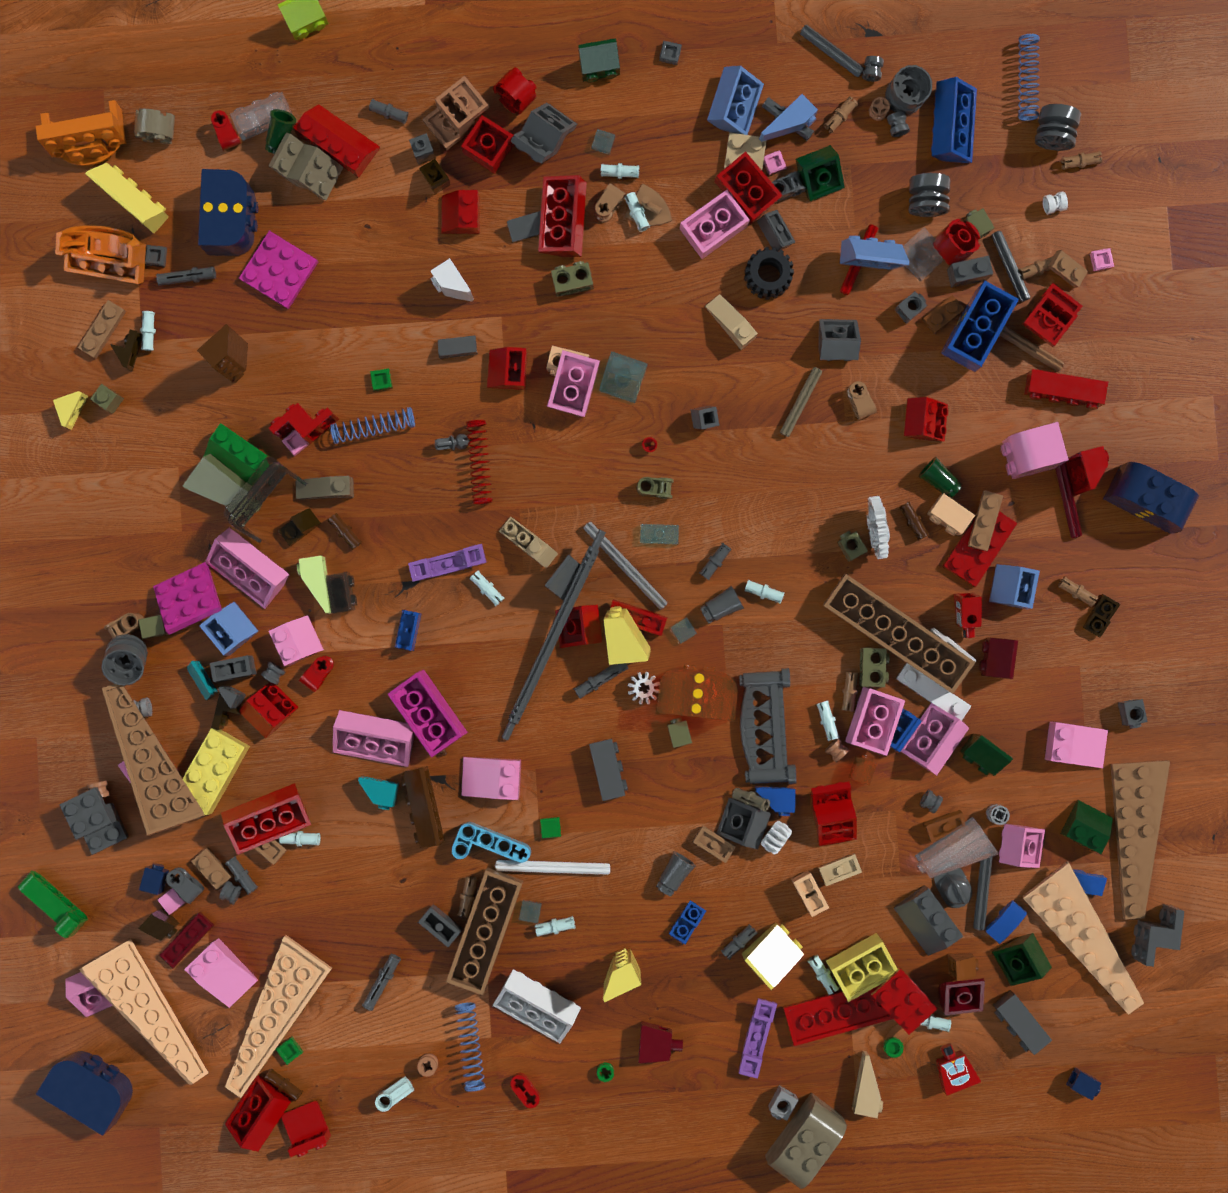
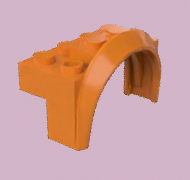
[36,100,126,166]
[55,225,146,284]

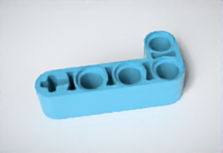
[452,822,531,863]

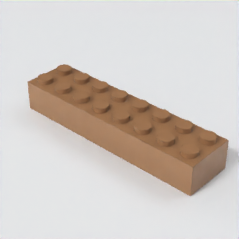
[823,573,975,694]

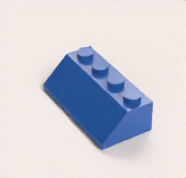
[931,77,977,163]

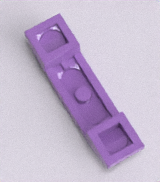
[408,544,487,582]
[739,998,777,1079]

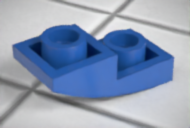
[1073,869,1107,896]
[668,900,706,945]
[985,900,1027,944]

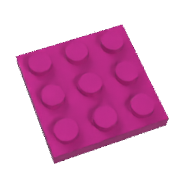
[239,231,318,309]
[153,562,222,635]

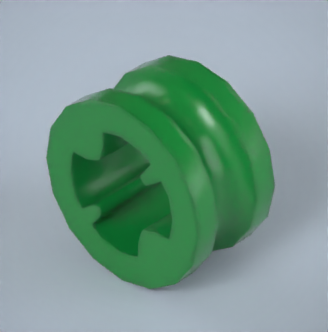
[597,1062,614,1082]

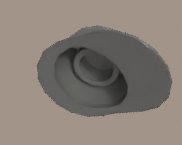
[934,863,972,908]

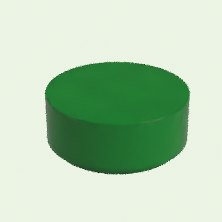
[883,1037,904,1058]

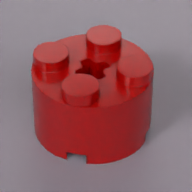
[493,67,537,115]
[933,219,980,265]

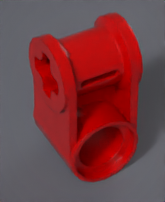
[211,110,241,151]
[299,656,334,693]

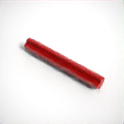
[840,224,878,295]

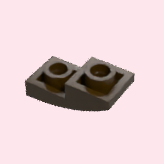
[1083,593,1121,638]

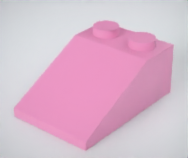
[547,350,600,417]
[1045,722,1108,768]
[462,757,521,800]
[185,938,258,1008]

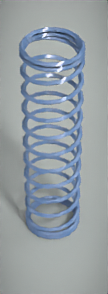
[1018,34,1040,121]
[330,407,415,444]
[454,1002,486,1092]

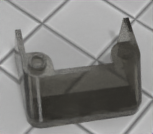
[224,457,308,543]

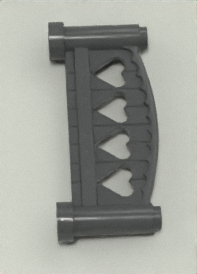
[739,668,796,784]

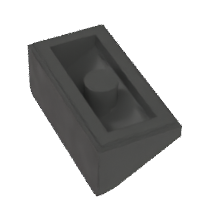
[757,210,795,252]
[507,211,541,243]
[438,335,478,359]
[218,686,246,708]

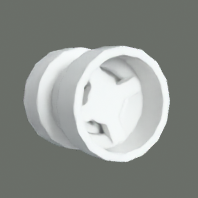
[1043,191,1068,215]

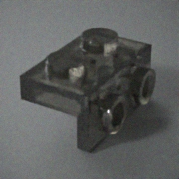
[326,571,357,614]

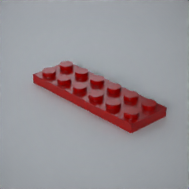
[783,984,893,1046]

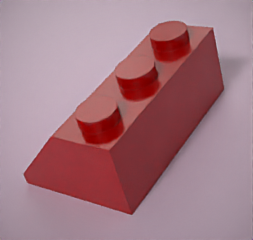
[714,151,783,225]
[1066,446,1109,496]
[225,1075,291,1152]

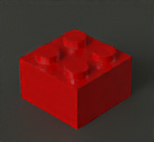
[461,115,514,174]

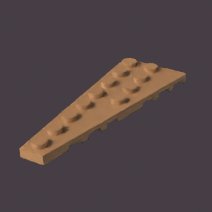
[102,684,205,836]
[1110,760,1170,920]

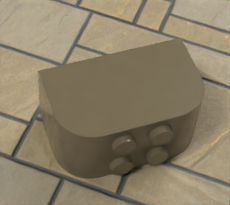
[765,1092,847,1189]

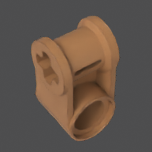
[595,183,626,222]
[847,381,877,420]
[104,613,144,638]

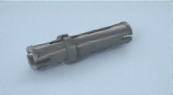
[762,97,814,141]
[156,267,216,286]
[574,663,629,699]
[362,953,401,1011]

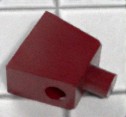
[638,1021,683,1063]

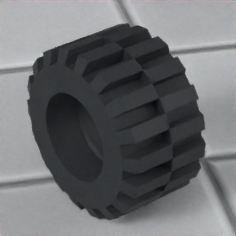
[744,247,794,300]

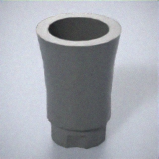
[700,586,744,623]
[656,851,696,897]

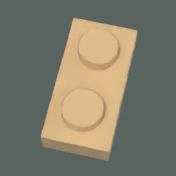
[818,853,862,886]

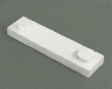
[896,663,971,721]

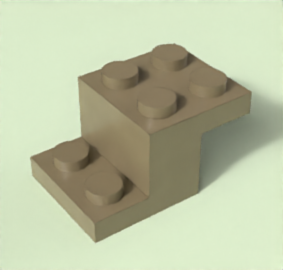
[269,133,344,200]

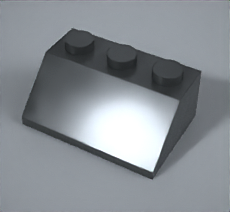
[893,885,963,956]

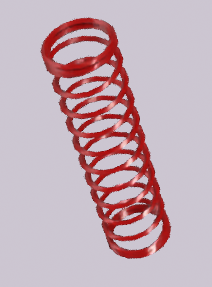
[466,420,493,504]

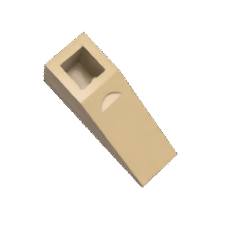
[499,517,558,569]

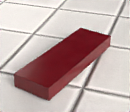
[159,912,214,969]

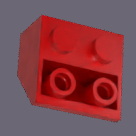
[487,347,528,390]
[904,397,948,442]
[239,682,299,739]

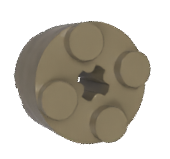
[134,108,175,144]

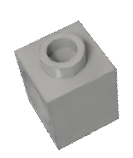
[768,1085,798,1121]

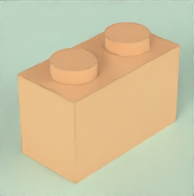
[927,493,975,536]

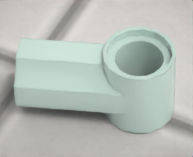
[375,1076,414,1112]

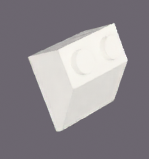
[430,258,474,301]

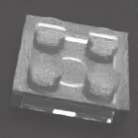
[903,227,944,282]

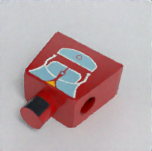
[954,592,982,638]
[936,1044,981,1096]

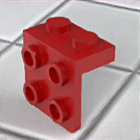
[281,1100,331,1158]

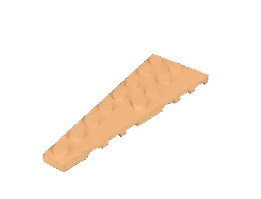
[1023,861,1144,1015]
[225,935,332,1098]
[79,939,208,1085]

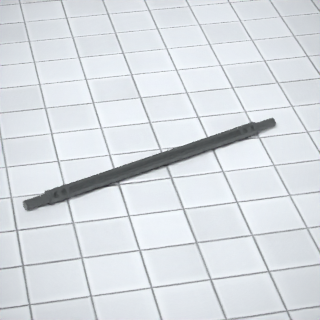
[502,529,606,740]

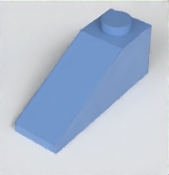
[759,94,818,142]

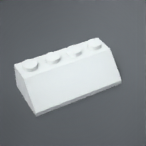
[493,969,581,1044]

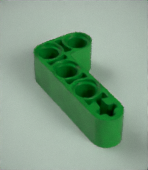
[18,871,88,938]

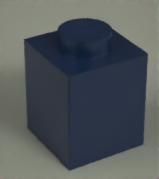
[139,863,169,895]
[1066,1067,1101,1100]

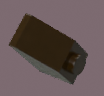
[138,908,180,941]

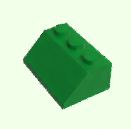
[203,423,272,487]

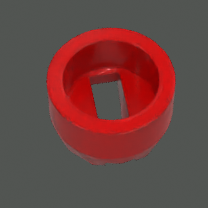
[642,437,657,452]

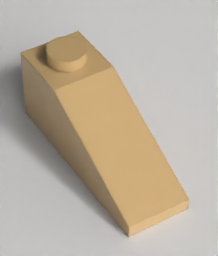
[705,294,758,350]
[852,1051,883,1118]

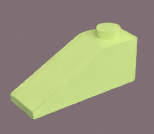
[297,556,333,614]

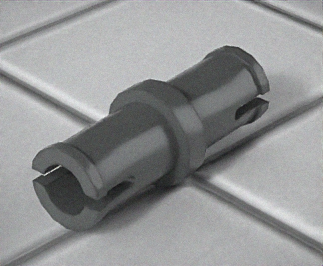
[369,99,409,124]
[700,543,732,580]
[225,856,258,895]
[721,924,757,960]

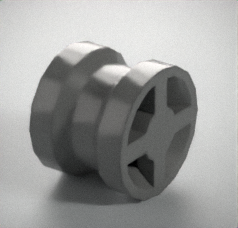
[261,662,286,685]
[919,789,943,814]
[219,881,242,905]

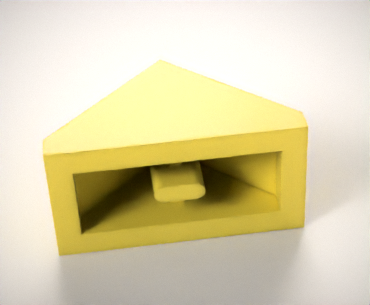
[53,391,88,430]

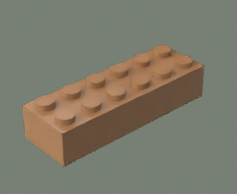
[446,867,524,995]

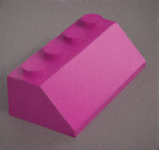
[388,670,468,758]

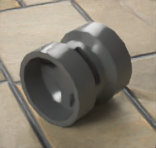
[862,56,884,82]
[887,111,910,137]

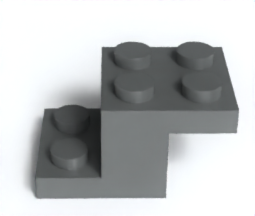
[510,103,577,164]
[60,787,129,855]
[1131,904,1184,967]

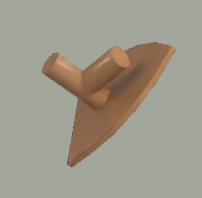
[625,184,672,226]

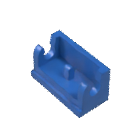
[395,610,421,651]
[890,709,922,752]

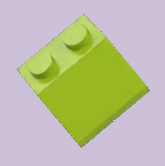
[278,0,329,40]

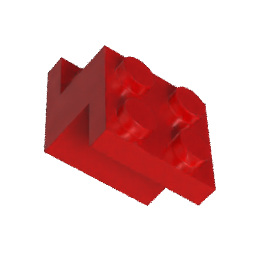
[1023,283,1083,347]
[269,403,339,444]
[811,781,857,846]
[871,968,938,1035]

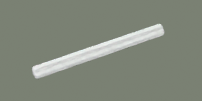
[495,860,610,875]

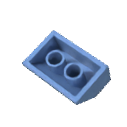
[707,66,764,135]
[840,236,909,270]

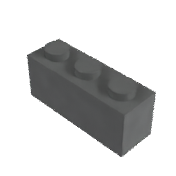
[589,738,628,801]
[993,990,1052,1055]

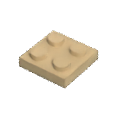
[724,133,767,170]

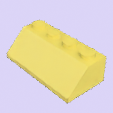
[85,163,169,234]
[603,948,641,1002]

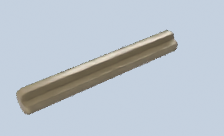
[780,367,822,437]

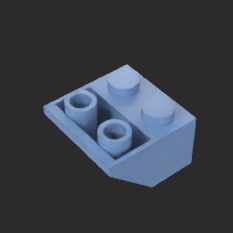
[989,564,1040,610]
[199,602,259,656]

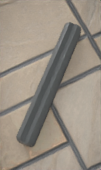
[800,25,864,77]
[991,231,1030,302]
[973,853,993,930]

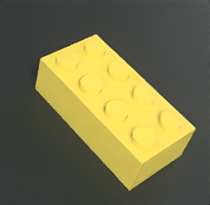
[183,728,250,815]

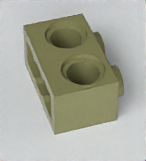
[551,261,594,297]
[859,648,889,687]

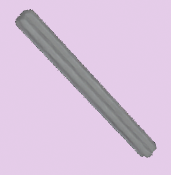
[584,522,667,610]

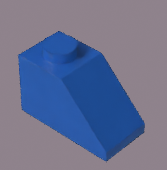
[755,787,796,816]

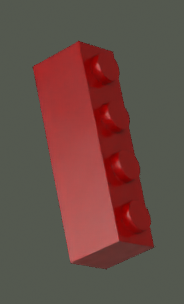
[1024,369,1108,409]

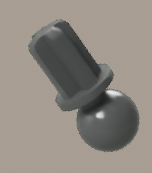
[434,434,469,451]

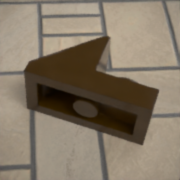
[419,159,450,194]
[110,329,142,371]
[278,508,321,546]
[211,693,240,730]

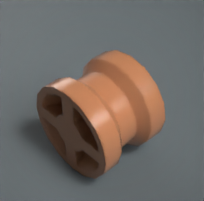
[869,97,890,121]
[825,738,849,762]
[87,781,110,797]
[417,1053,438,1077]

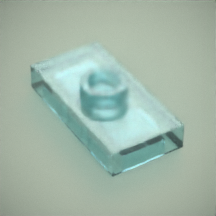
[640,524,679,545]

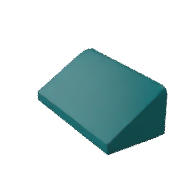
[187,661,218,700]

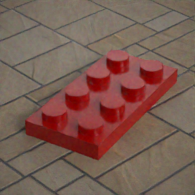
[943,511,1017,587]

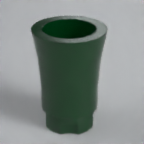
[265,109,297,154]
[918,457,962,498]

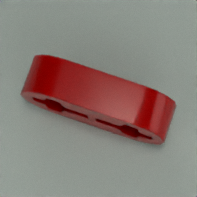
[510,1073,540,1108]

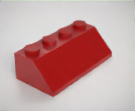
[293,104,380,178]
[538,175,587,257]
[221,783,311,855]

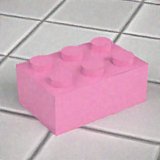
[680,190,749,259]

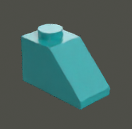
[358,776,399,810]

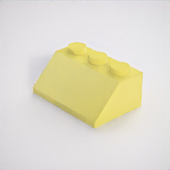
[826,933,897,1002]

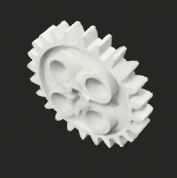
[867,496,890,559]

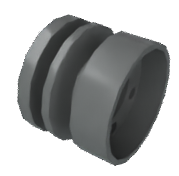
[885,65,932,115]
[1035,104,1081,151]
[909,173,950,217]
[101,634,148,686]

